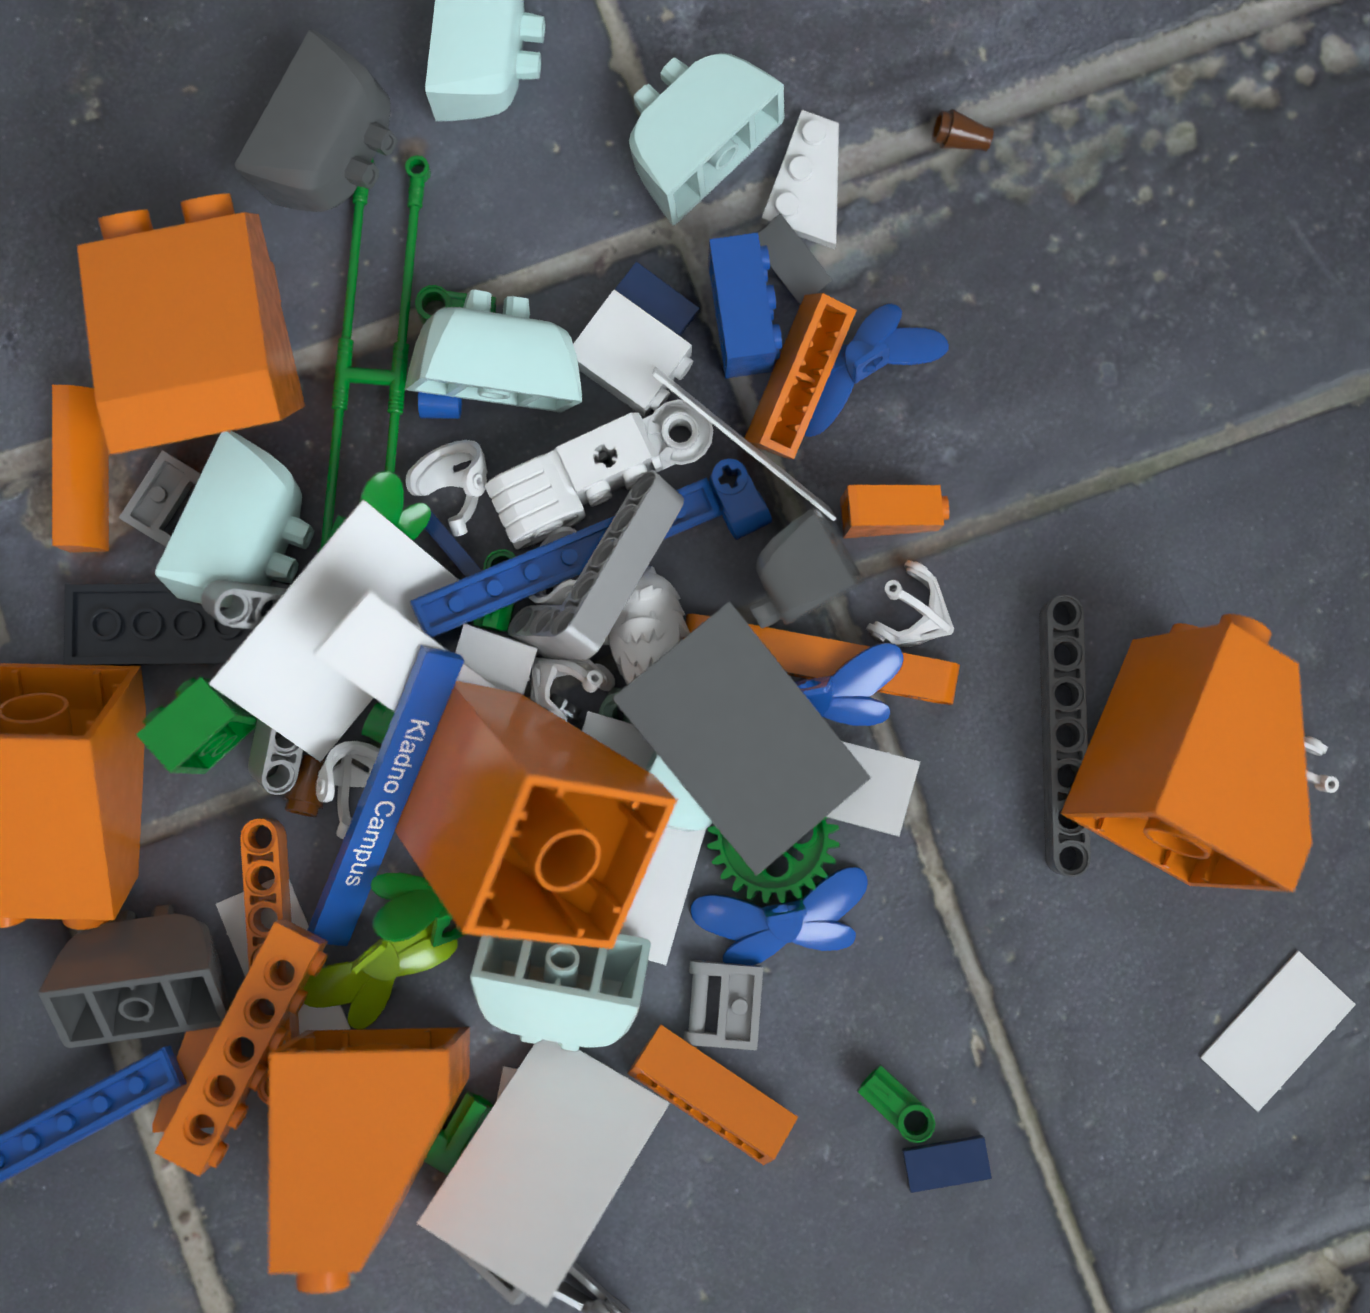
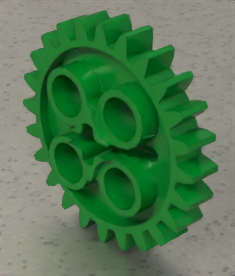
[707,817,840,904]

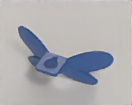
[804,304,949,437]
[795,643,903,726]
[691,867,868,965]

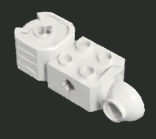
[485,399,714,550]

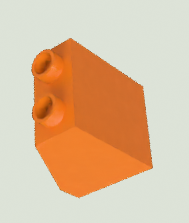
[77,193,305,455]
[1061,614,1312,892]
[0,663,146,930]
[395,681,677,949]
[269,1027,470,1293]

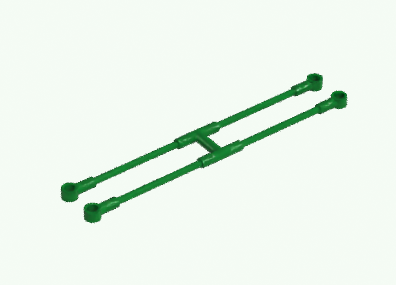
[317,155,431,554]

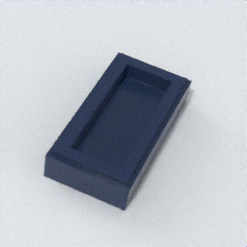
[614,261,699,336]
[425,511,482,577]
[902,1135,992,1193]

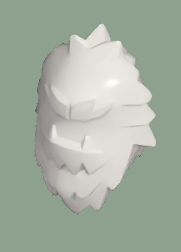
[602,566,690,685]

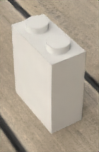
[573,290,693,417]

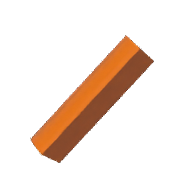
[745,293,857,459]
[52,385,109,553]
[627,1025,798,1165]

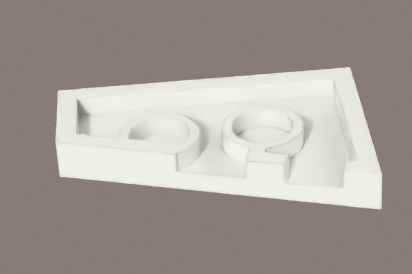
[761,110,839,249]

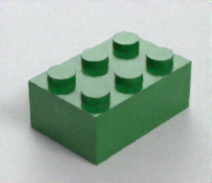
[136,677,258,774]

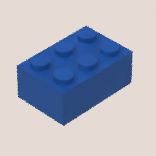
[708,232,782,379]

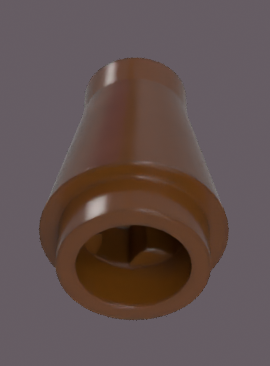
[932,109,994,151]
[283,755,325,817]

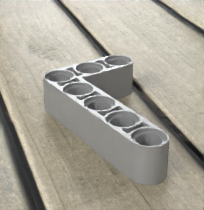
[508,471,684,660]
[201,580,303,795]

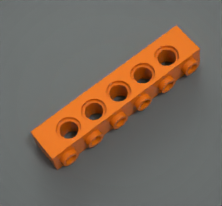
[154,919,328,1176]

